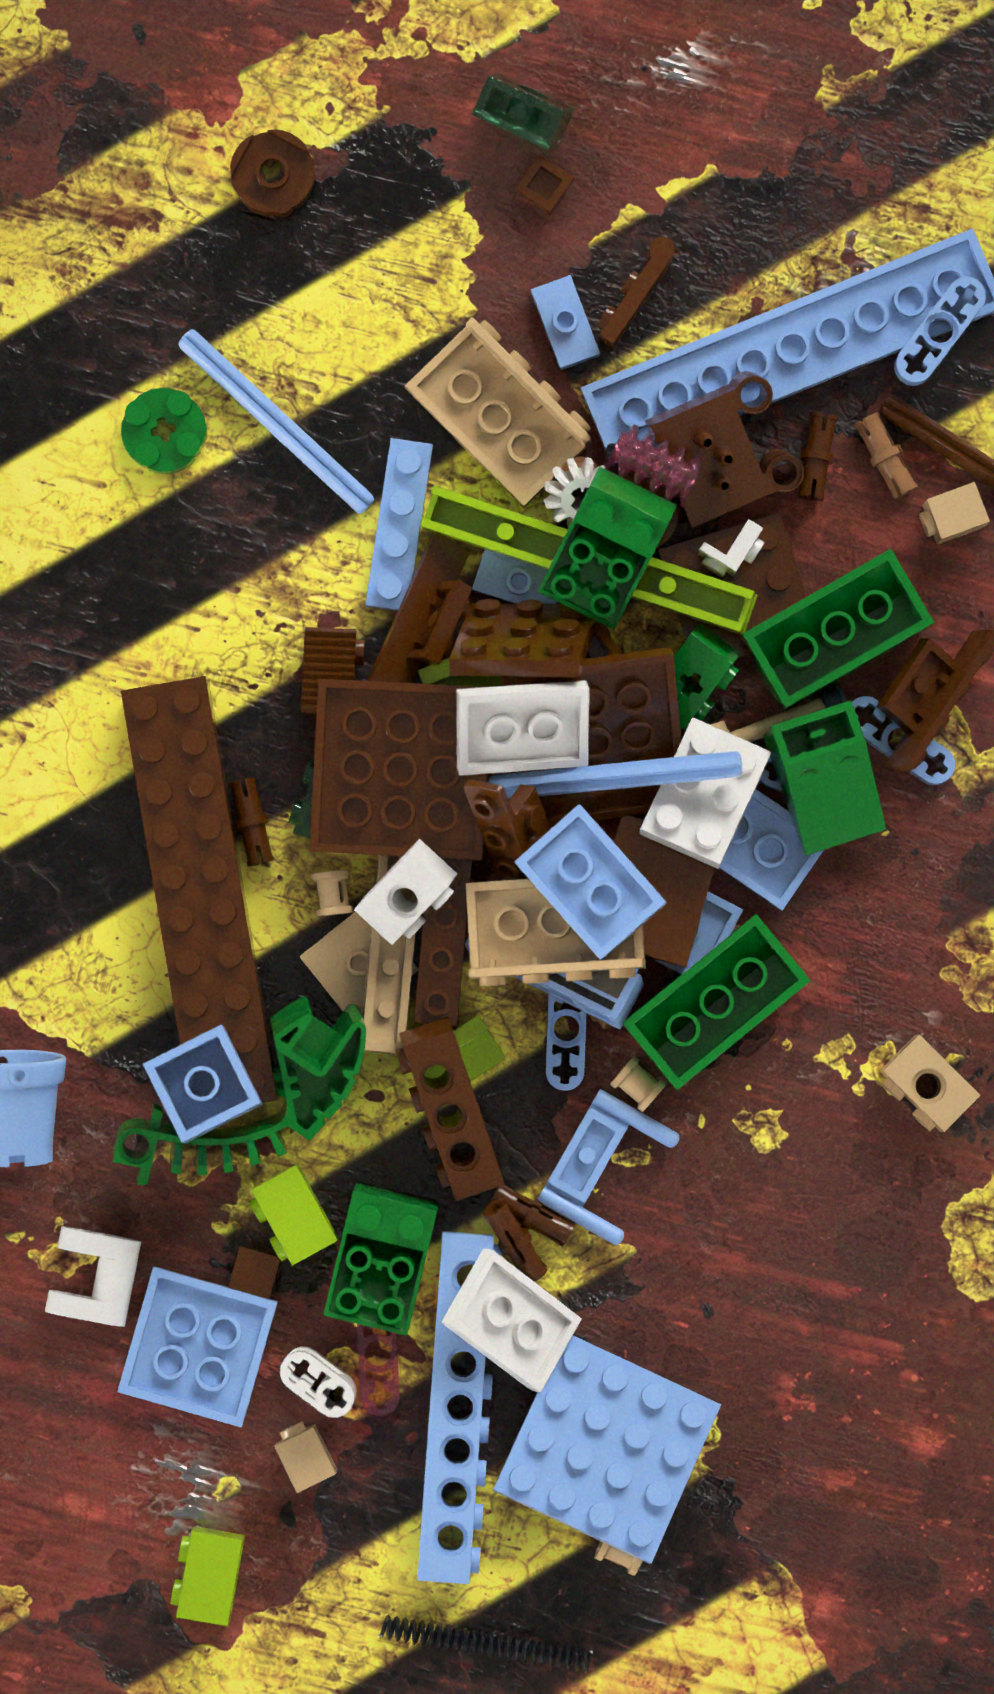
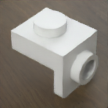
[698,519,765,577]

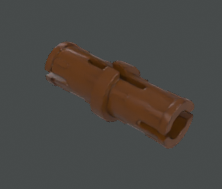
[797,412,837,501]
[229,777,275,867]
[488,1185,576,1247]
[482,1199,547,1282]

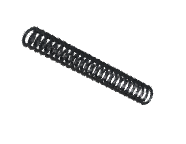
[378,1614,594,1674]

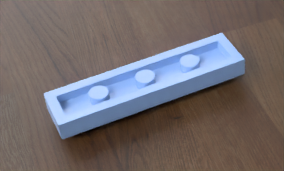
[365,438,433,612]

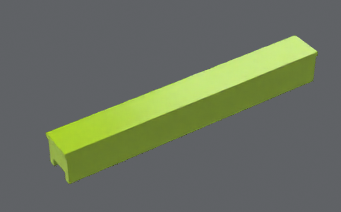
[420,485,758,635]

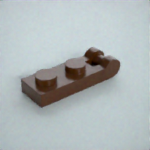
[596,237,675,351]

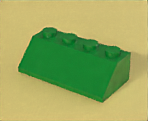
[742,549,934,712]
[623,914,811,1090]

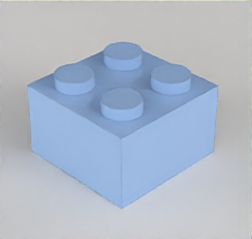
[143,1024,263,1144]

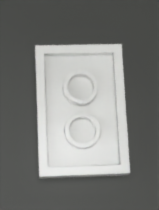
[457,680,589,775]
[639,717,771,869]
[441,1248,582,1393]

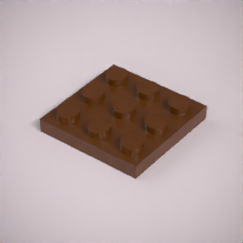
[658,512,807,673]
[449,599,597,677]

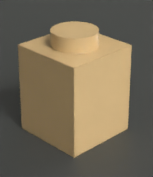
[919,482,990,545]
[274,1421,337,1493]

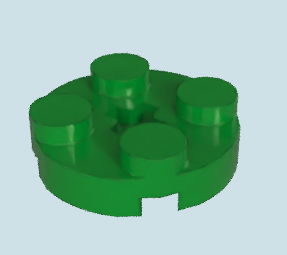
[121,388,207,474]

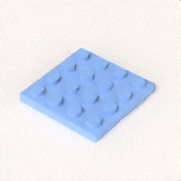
[493,1335,721,1564]

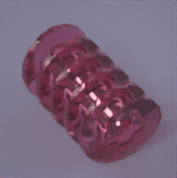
[605,424,701,507]

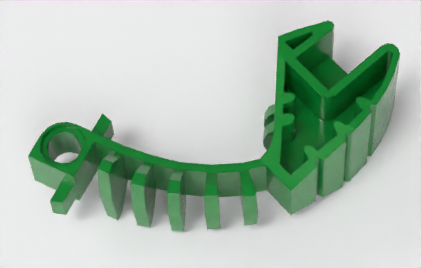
[113,996,366,1185]

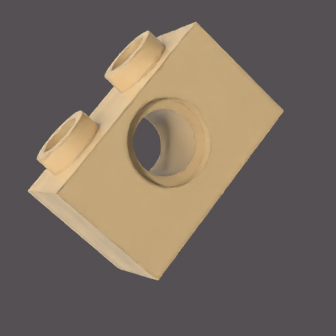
[879,1034,981,1132]

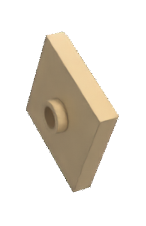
[299,911,419,1016]

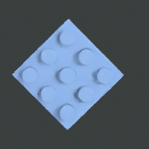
[117,1266,278,1428]

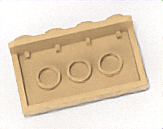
[405,317,591,509]
[466,879,646,986]

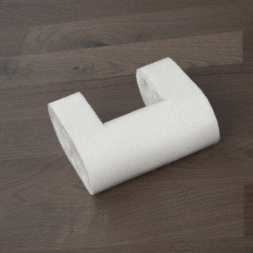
[45,1226,141,1327]
[280,1346,357,1417]

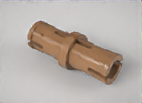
[854,412,918,500]

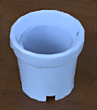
[0,1050,66,1167]

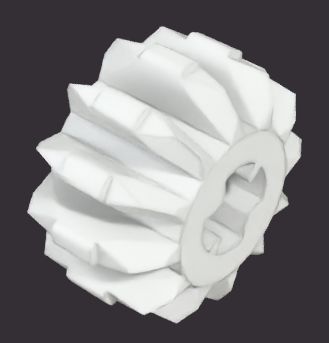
[544,457,607,528]

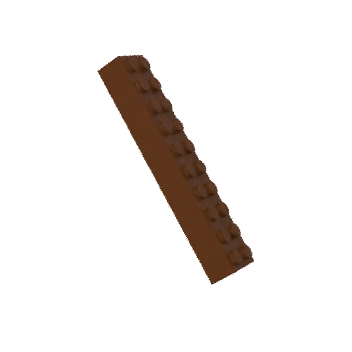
[121,676,280,1103]

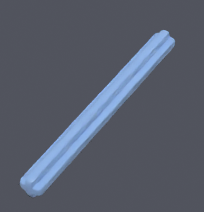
[178,329,374,514]
[488,751,743,799]

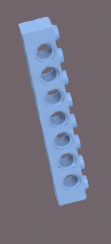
[417,1231,502,1584]

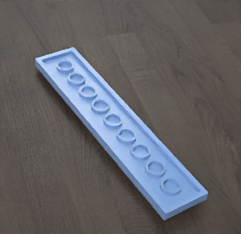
[580,228,994,451]

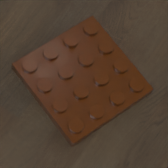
[500,647,682,828]
[310,679,487,860]

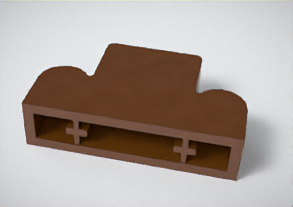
[614,815,715,968]

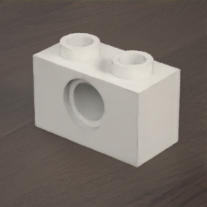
[354,839,457,945]

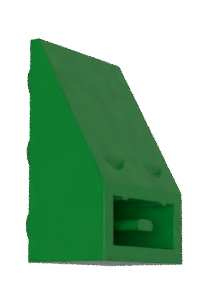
[537,466,677,630]
[763,700,886,856]
[323,1183,439,1336]

